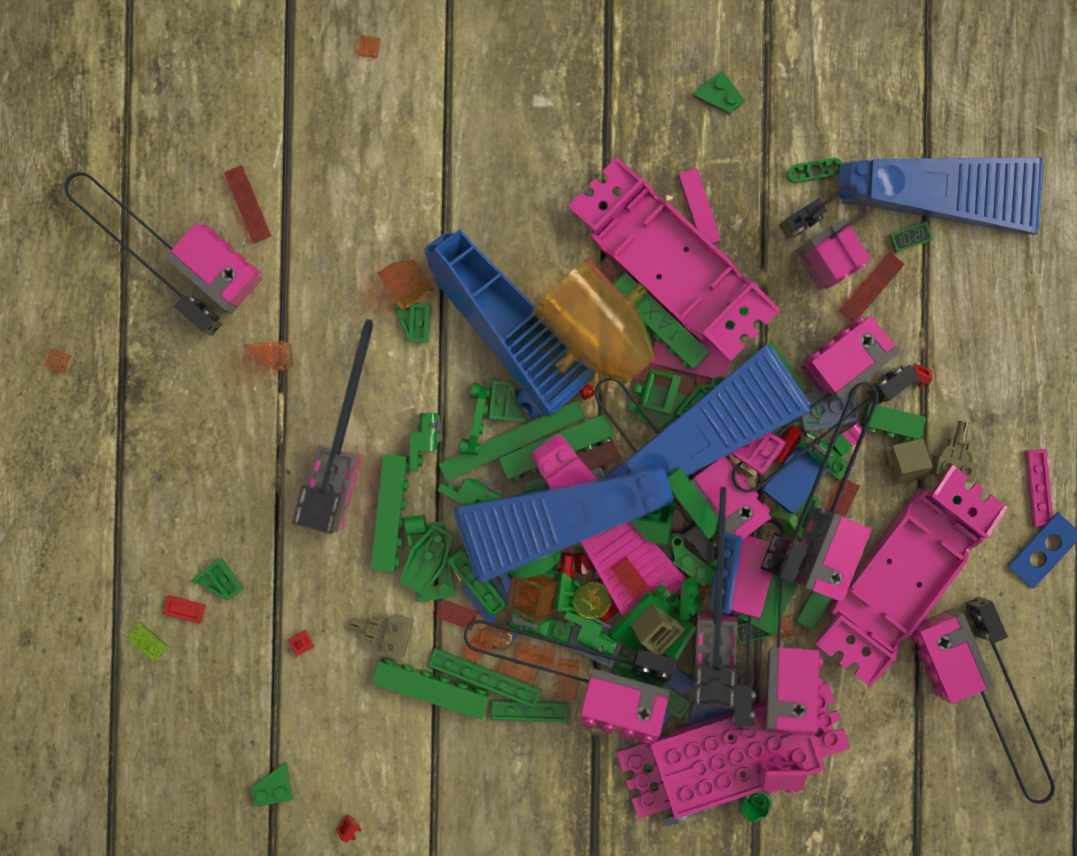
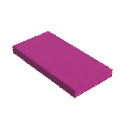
[650,339,730,379]
[731,536,772,619]

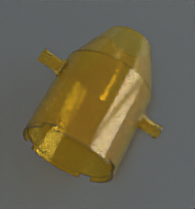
[531,257,656,384]

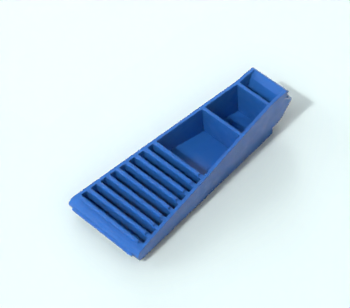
[838,157,1044,235]
[425,229,598,416]
[605,344,811,477]
[454,465,673,583]

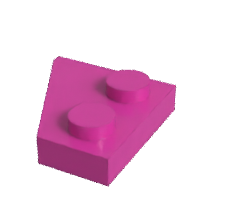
[731,432,786,476]

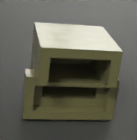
[884,439,933,484]
[631,604,686,655]

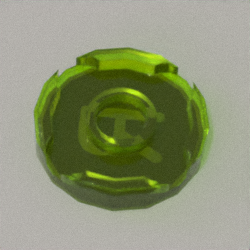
[573,581,611,620]

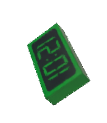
[889,222,933,253]
[737,622,776,645]

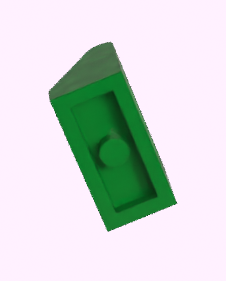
[640,369,681,415]

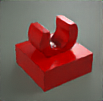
[911,363,933,389]
[574,553,596,574]
[288,630,315,657]
[336,814,362,843]

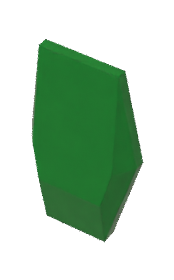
[399,524,454,595]

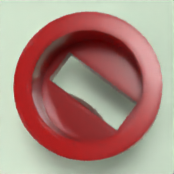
[580,384,594,400]

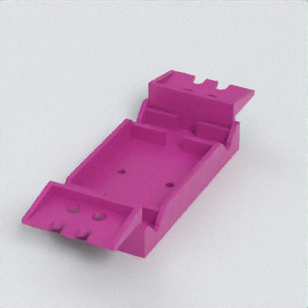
[568,157,781,362]
[815,465,1008,687]
[617,682,850,819]

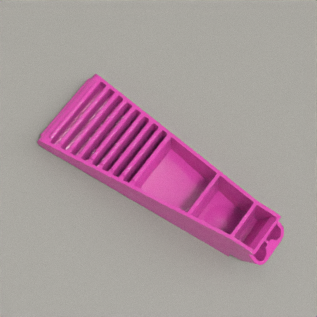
[531,435,687,617]

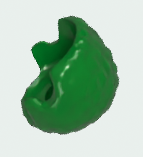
[739,790,772,822]

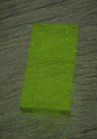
[126,622,169,662]

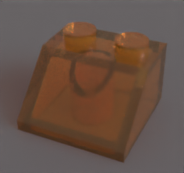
[377,259,434,310]
[245,341,293,371]
[507,575,557,623]

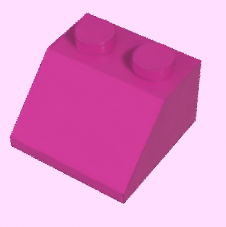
[759,761,807,793]

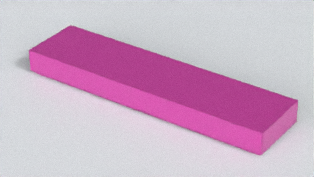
[678,168,721,243]
[1025,449,1053,527]

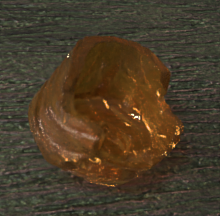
[479,621,513,652]

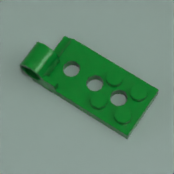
[404,514,456,602]

